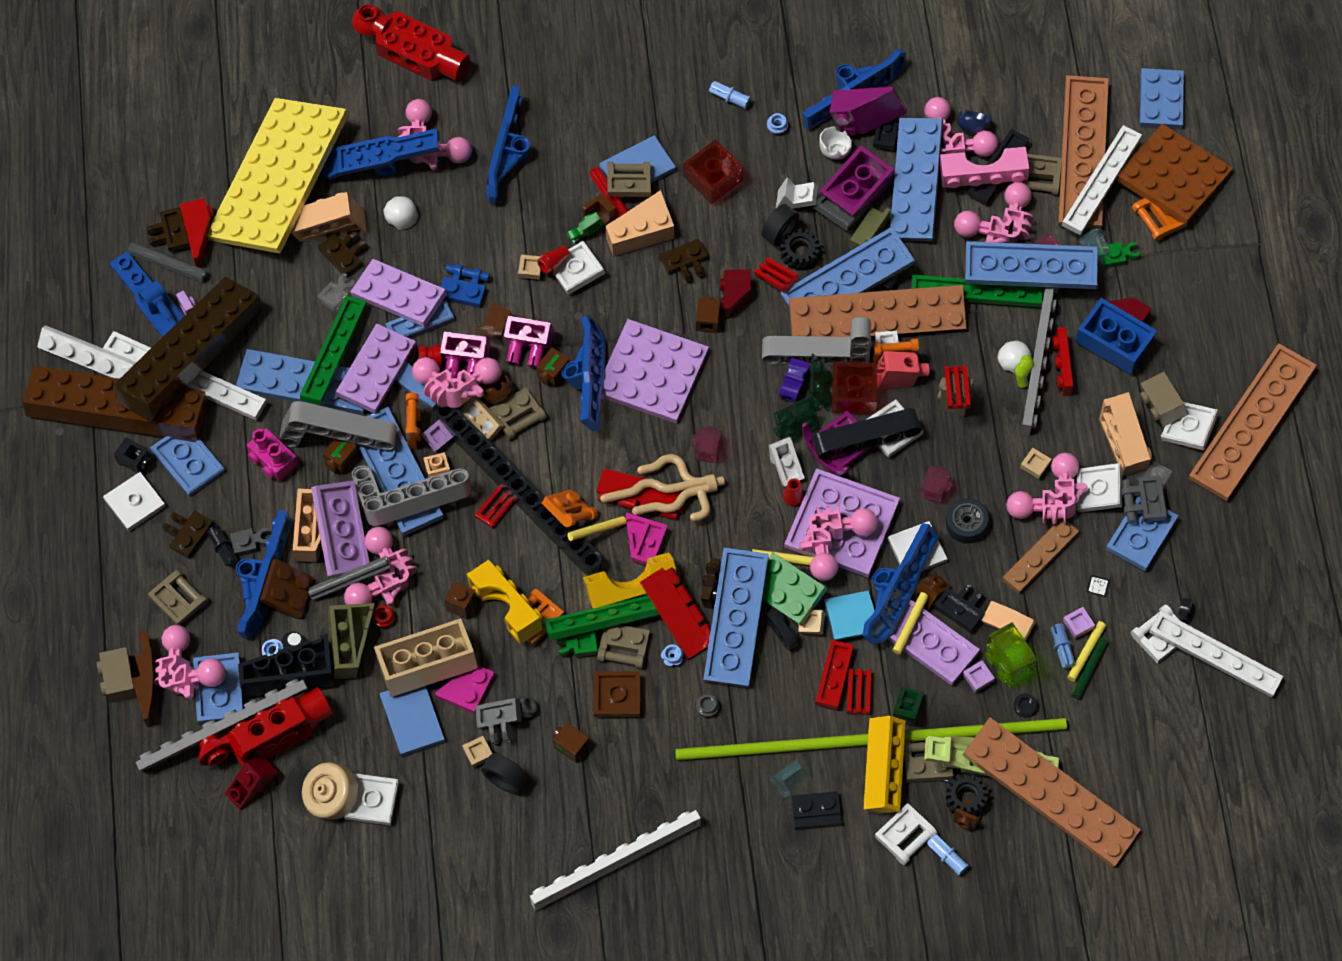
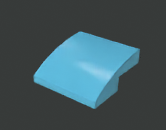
[824,591,874,641]

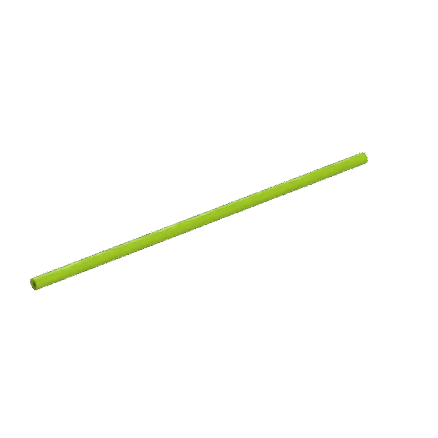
[675,718,1067,761]

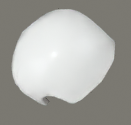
[819,127,852,160]
[383,196,419,230]
[997,341,1033,375]

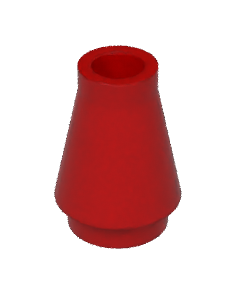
[537,245,570,274]
[782,478,805,506]

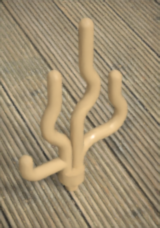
[600,454,725,522]

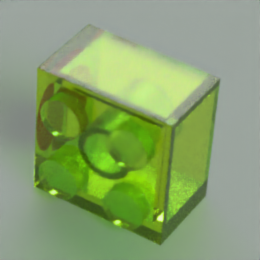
[985,622,1037,688]

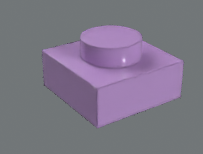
[176,291,196,315]
[421,420,453,452]
[1063,607,1095,639]
[963,661,995,693]

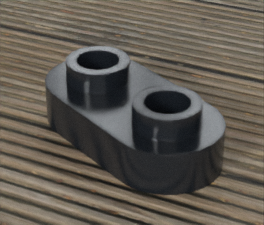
[765,609,799,651]

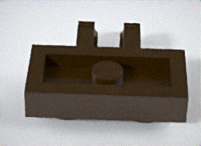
[146,207,190,252]
[318,232,367,278]
[659,238,708,282]
[162,510,214,559]
[701,558,721,609]

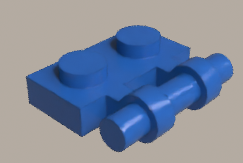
[441,264,490,308]

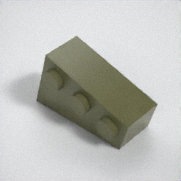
[328,603,375,679]

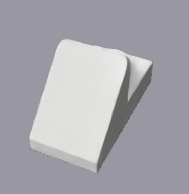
[776,178,818,209]
[769,437,804,487]

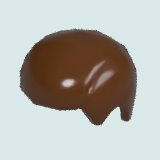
[478,375,512,404]

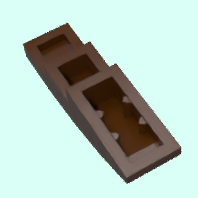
[132,630,156,727]

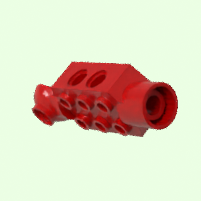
[352,4,471,82]
[199,687,333,766]

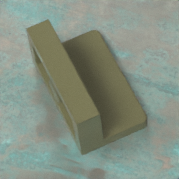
[850,207,891,247]

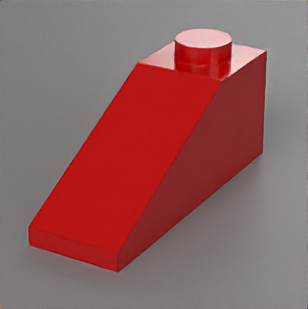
[180,198,214,268]

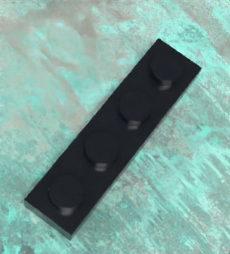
[968,129,1030,205]

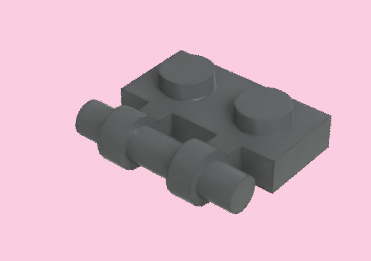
[1121,476,1167,524]

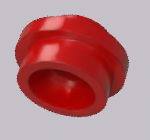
[372,605,395,628]

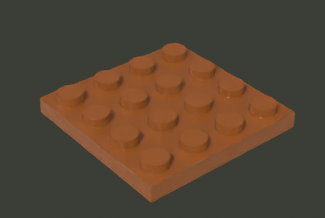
[1116,124,1233,225]

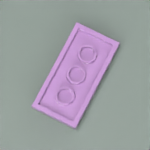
[350,259,447,327]
[336,323,416,414]
[311,481,369,576]
[887,599,980,686]

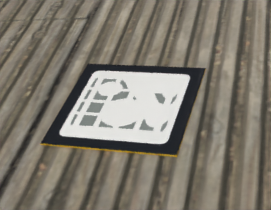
[1086,575,1110,597]

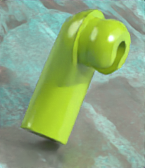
[1015,355,1034,388]

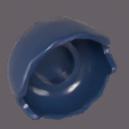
[957,110,992,135]

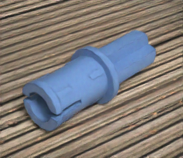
[1050,624,1075,669]

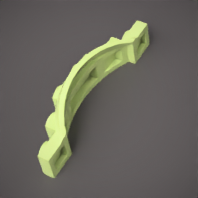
[924,736,1059,777]

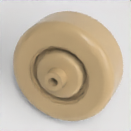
[302,762,358,820]

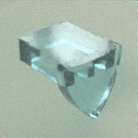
[1079,228,1110,261]
[769,760,802,799]

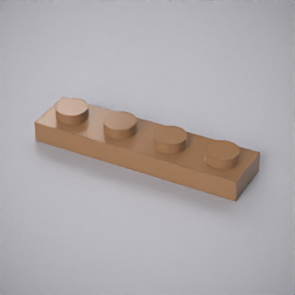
[1002,519,1079,594]

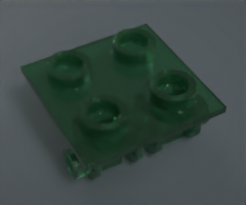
[809,353,832,412]
[773,395,821,441]

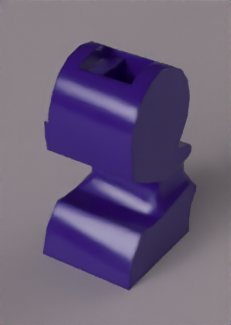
[779,358,810,403]

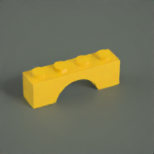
[583,552,679,608]
[467,560,543,645]

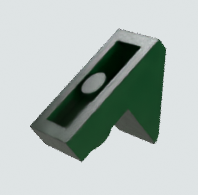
[893,687,924,726]

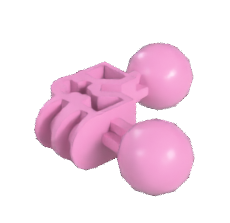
[924,97,999,158]
[398,99,472,170]
[954,182,1034,243]
[412,357,502,408]
[1006,453,1087,524]
[799,505,878,581]
[344,526,418,606]
[154,625,226,699]

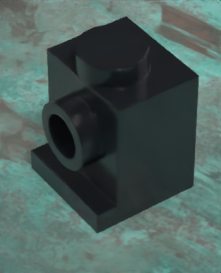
[114,437,151,473]

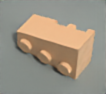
[606,190,674,256]
[291,192,367,242]
[1099,392,1152,476]
[293,489,323,562]

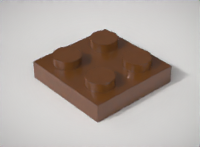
[260,559,313,619]
[594,671,640,717]

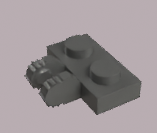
[475,698,522,745]

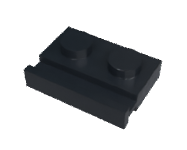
[792,791,842,830]

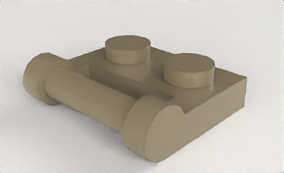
[1022,154,1062,195]
[607,162,651,197]
[489,387,547,440]
[148,570,209,625]
[597,625,650,669]
[904,741,953,783]

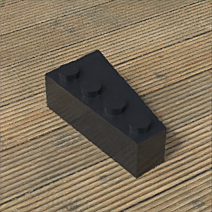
[238,633,334,697]

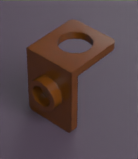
[475,303,511,338]
[911,573,951,611]
[953,798,983,831]

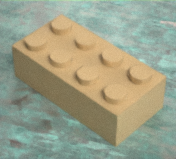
[374,618,478,697]

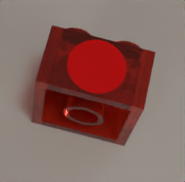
[683,139,744,204]
[831,362,877,414]

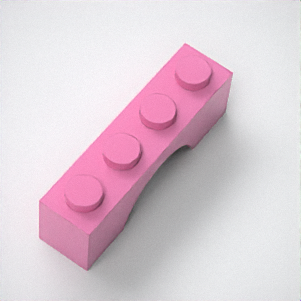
[940,147,1029,188]

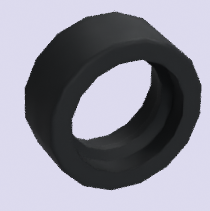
[761,204,799,246]
[481,753,527,794]

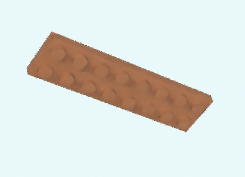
[1058,75,1108,230]
[789,285,966,337]
[1188,343,1317,501]
[962,717,1140,868]

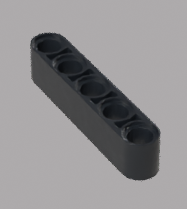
[812,408,922,460]

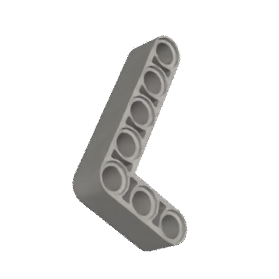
[762,317,871,366]
[279,401,397,450]
[352,465,472,526]

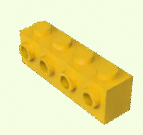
[864,716,906,814]

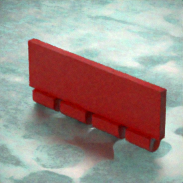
[596,468,686,520]
[640,567,711,659]

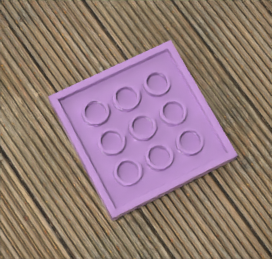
[601,319,709,424]
[784,468,900,578]

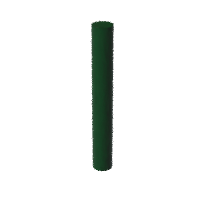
[1072,638,1108,700]

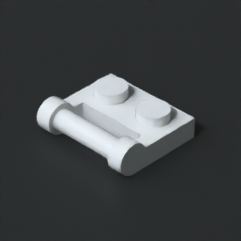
[1131,605,1180,664]
[875,803,938,865]

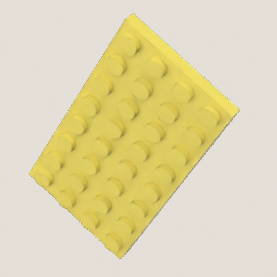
[207,98,349,253]

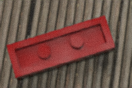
[1052,327,1073,396]
[815,640,854,710]

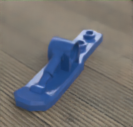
[802,49,906,131]
[486,85,530,204]
[321,129,441,180]
[110,252,185,337]
[562,315,606,432]
[236,510,293,638]
[862,523,939,644]

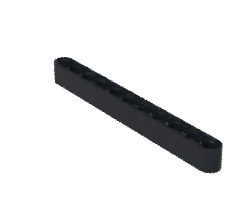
[435,404,602,576]

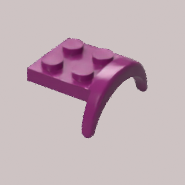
[802,411,871,475]

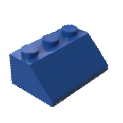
[1075,298,1157,375]

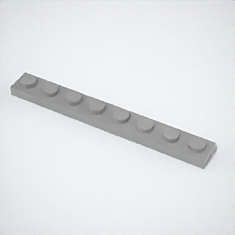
[1021,287,1058,436]
[136,679,309,772]

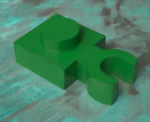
[567,212,605,244]
[1099,242,1140,268]
[557,631,598,657]

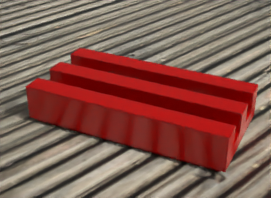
[753,257,799,293]
[944,365,971,409]
[475,485,514,529]
[847,668,871,715]

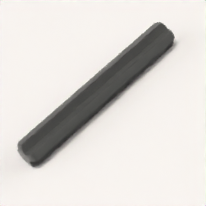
[128,242,207,282]
[308,556,391,600]

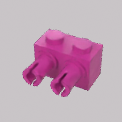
[504,316,555,368]
[440,332,491,379]
[247,428,298,482]

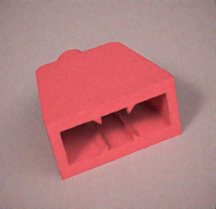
[875,351,929,390]

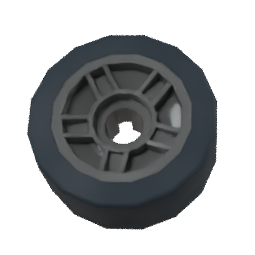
[946,498,989,543]

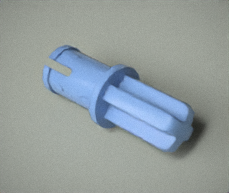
[709,81,751,109]
[927,835,969,876]

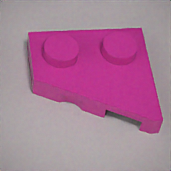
[626,513,668,565]
[435,665,495,714]

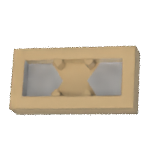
[459,396,504,442]

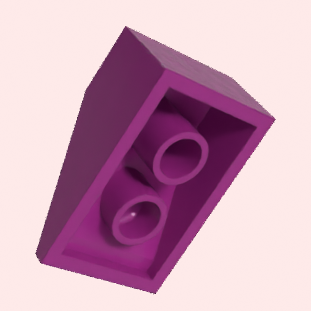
[830,87,907,136]
[820,145,895,217]

